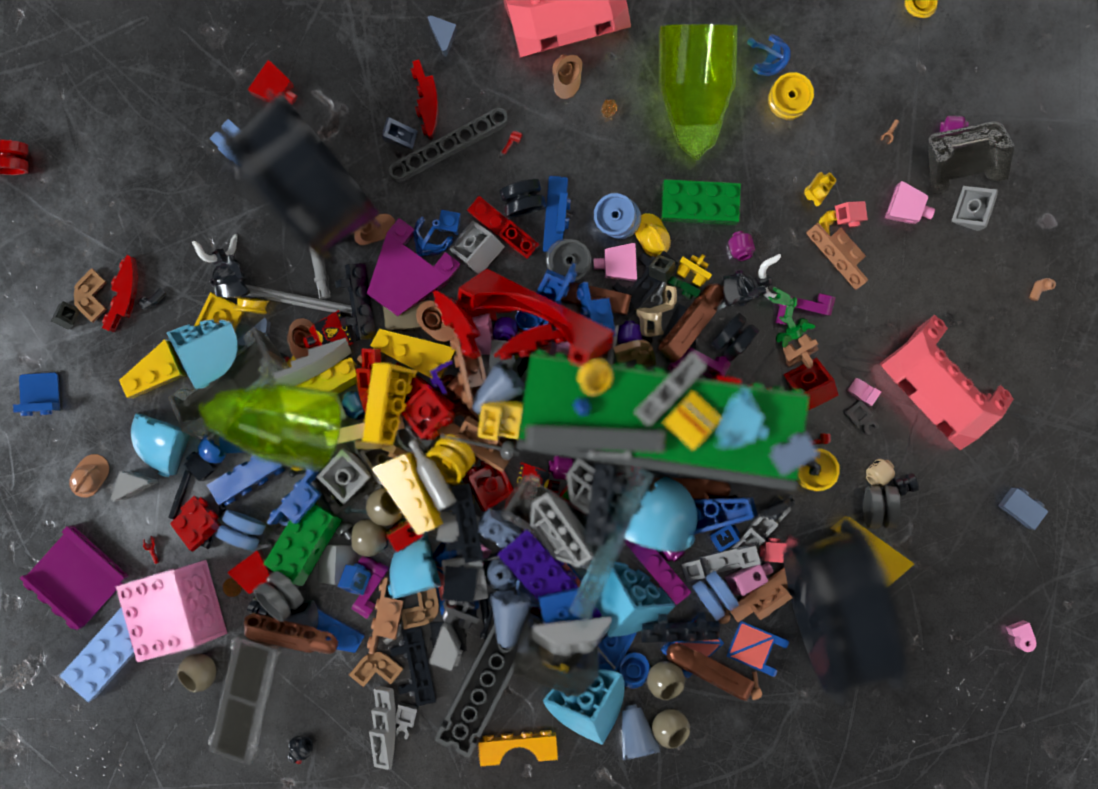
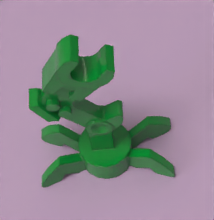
[768,287,815,348]

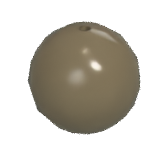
[366,488,403,526]
[352,519,387,557]
[177,653,217,692]
[647,661,685,700]
[652,709,690,749]

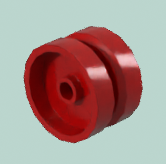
[0,140,28,175]

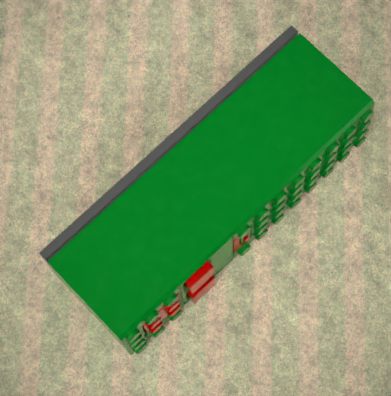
[517,350,809,491]

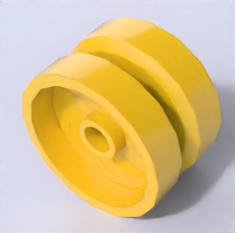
[768,72,814,120]
[426,434,476,485]
[796,449,840,491]

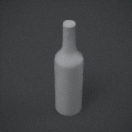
[408,440,456,511]

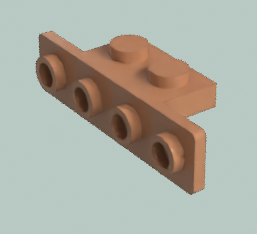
[806,223,868,289]
[450,331,486,409]
[438,416,511,472]
[730,568,792,622]
[367,576,404,654]

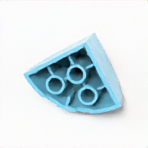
[167,319,237,389]
[131,413,192,477]
[624,477,697,551]
[388,531,442,599]
[594,561,676,637]
[543,670,624,745]

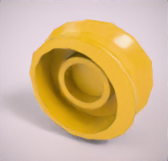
[905,0,938,18]
[234,297,269,314]
[578,360,612,395]

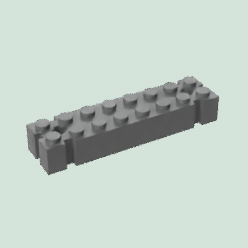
[434,610,541,758]

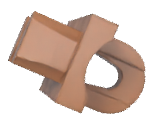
[783,334,818,369]

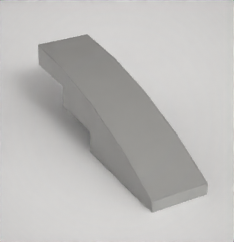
[273,338,351,391]
[634,352,707,426]
[730,495,792,549]
[369,686,396,770]

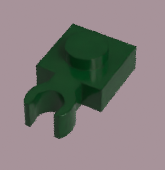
[668,276,701,300]

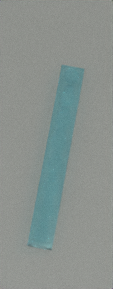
[569,467,654,620]

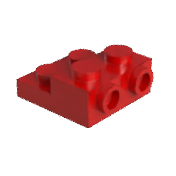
[401,384,455,440]
[462,460,515,511]
[170,495,222,552]

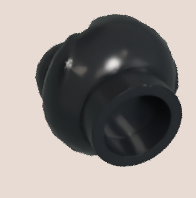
[288,736,313,764]

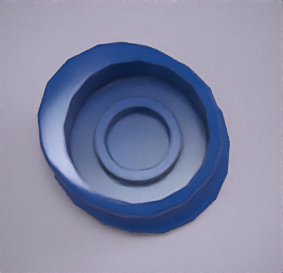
[432,542,458,568]
[618,653,650,688]

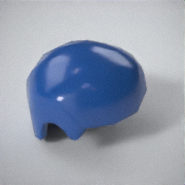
[515,310,544,331]
[198,435,226,463]

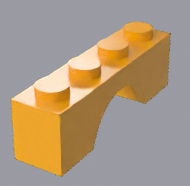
[478,730,558,766]

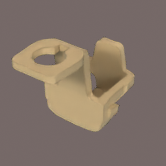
[636,284,677,337]

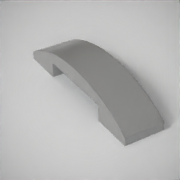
[681,545,761,582]

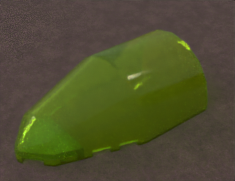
[658,24,738,160]
[198,384,341,471]

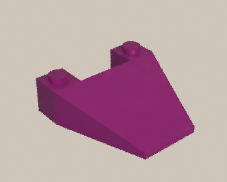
[367,218,460,317]

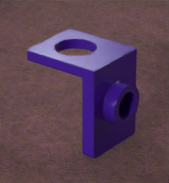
[429,360,453,395]

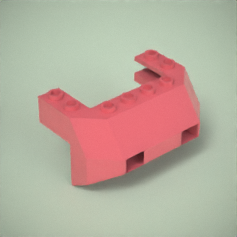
[504,0,631,58]
[880,315,1014,450]

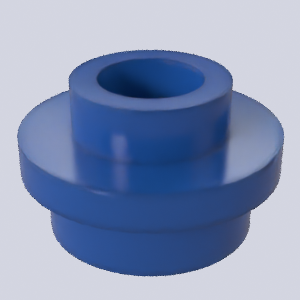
[573,397,591,417]

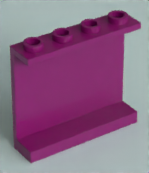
[19,525,129,630]

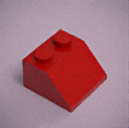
[783,358,839,411]

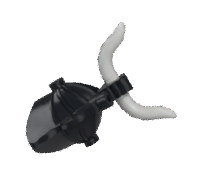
[192,234,250,298]
[723,254,781,306]

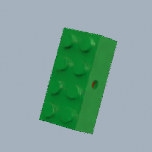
[660,179,741,225]
[264,502,343,586]

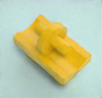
[804,172,837,207]
[676,254,712,288]

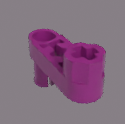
[775,293,836,325]
[667,347,731,379]
[351,556,389,619]

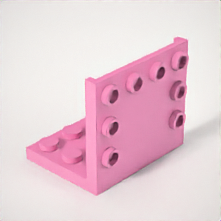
[116,560,227,662]

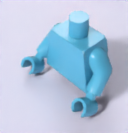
[716,387,768,448]

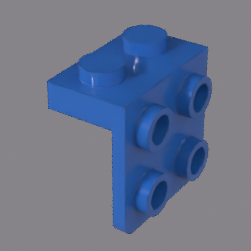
[13,373,60,416]

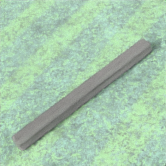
[245,285,352,316]

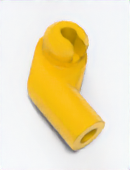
[819,210,837,235]

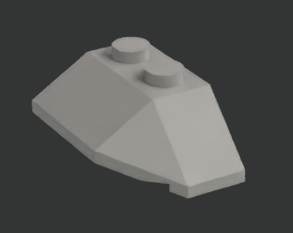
[567,458,640,522]
[530,492,594,567]
[531,617,612,655]

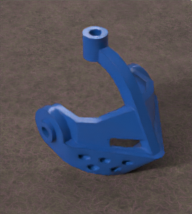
[747,34,791,76]
[414,216,454,256]

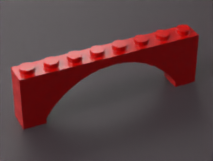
[457,268,614,367]

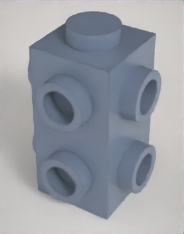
[478,508,522,548]

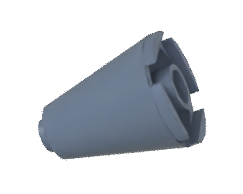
[472,361,526,414]
[483,553,517,591]
[492,591,531,648]
[622,704,661,760]

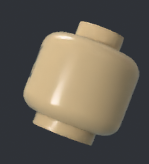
[866,459,895,487]

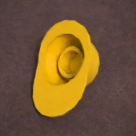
[635,213,671,257]

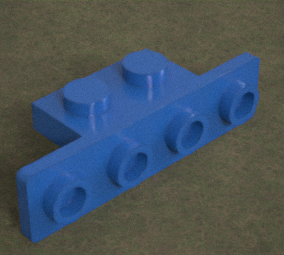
[543,176,571,252]
[536,263,577,325]
[577,282,616,360]
[267,464,325,525]

